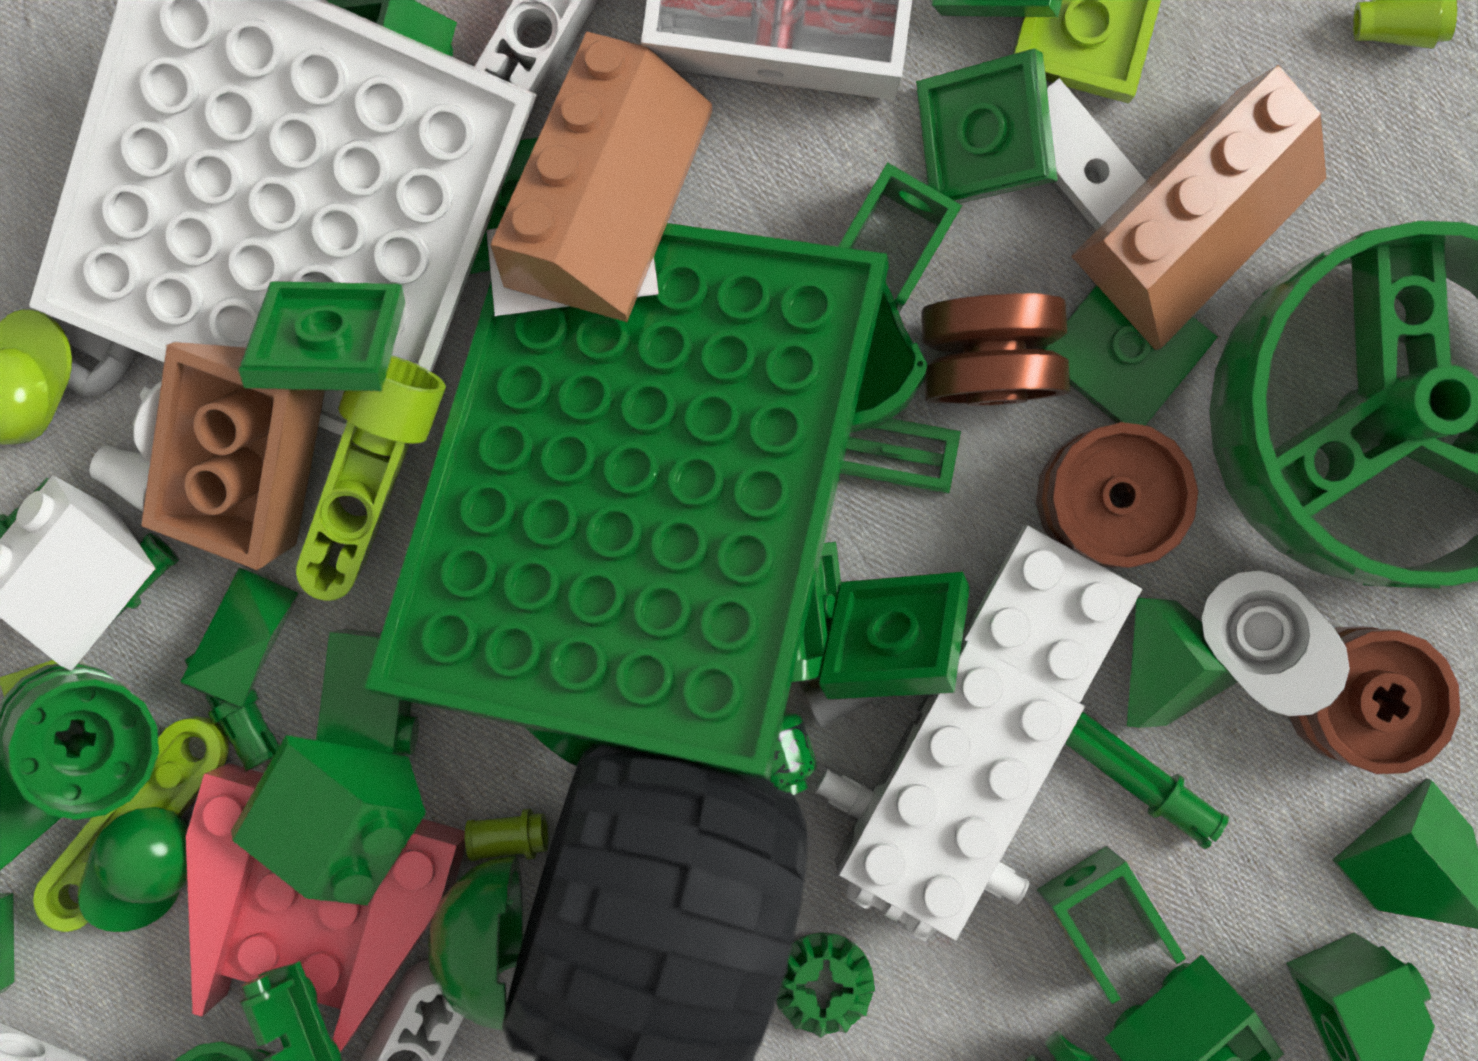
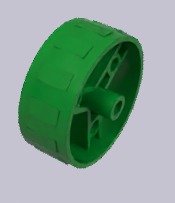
[1209,220,1478,589]

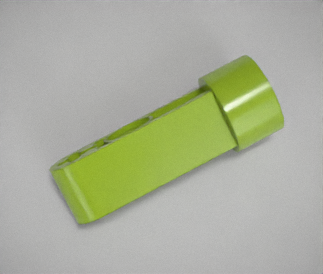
[296,355,446,601]

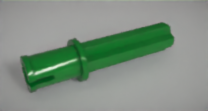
[1065,711,1229,850]

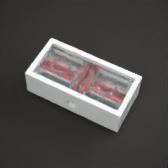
[641,0,912,100]

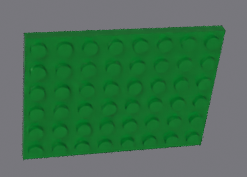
[365,223,889,780]

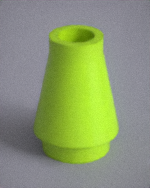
[1353,0,1457,49]

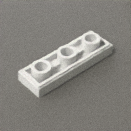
[1047,78,1146,230]

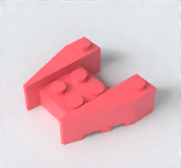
[186,763,465,1053]

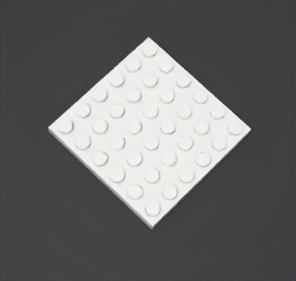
[29,0,537,436]

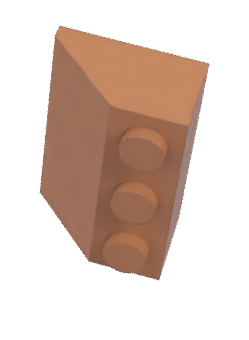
[141,342,325,570]

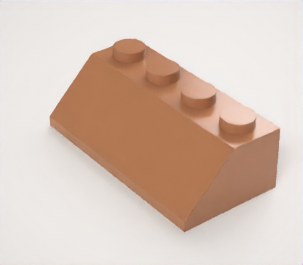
[490,31,713,322]
[1071,65,1327,350]

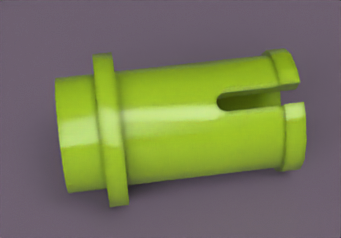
[465,808,549,861]

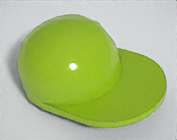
[0,309,72,445]

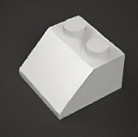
[0,475,155,671]

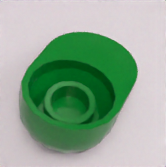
[78,807,189,932]

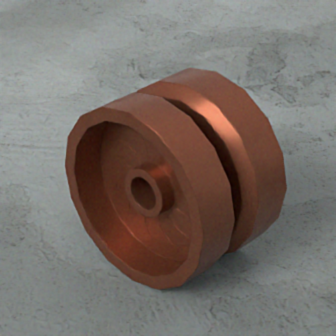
[921,293,1070,406]
[1036,422,1199,568]
[1289,626,1460,774]

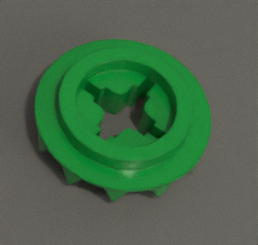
[776,932,875,1038]

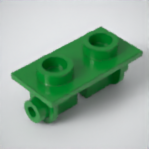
[240,961,342,1061]

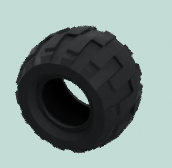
[502,743,808,1061]

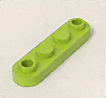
[33,716,229,932]

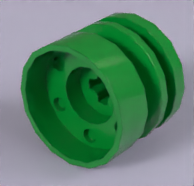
[0,663,159,820]

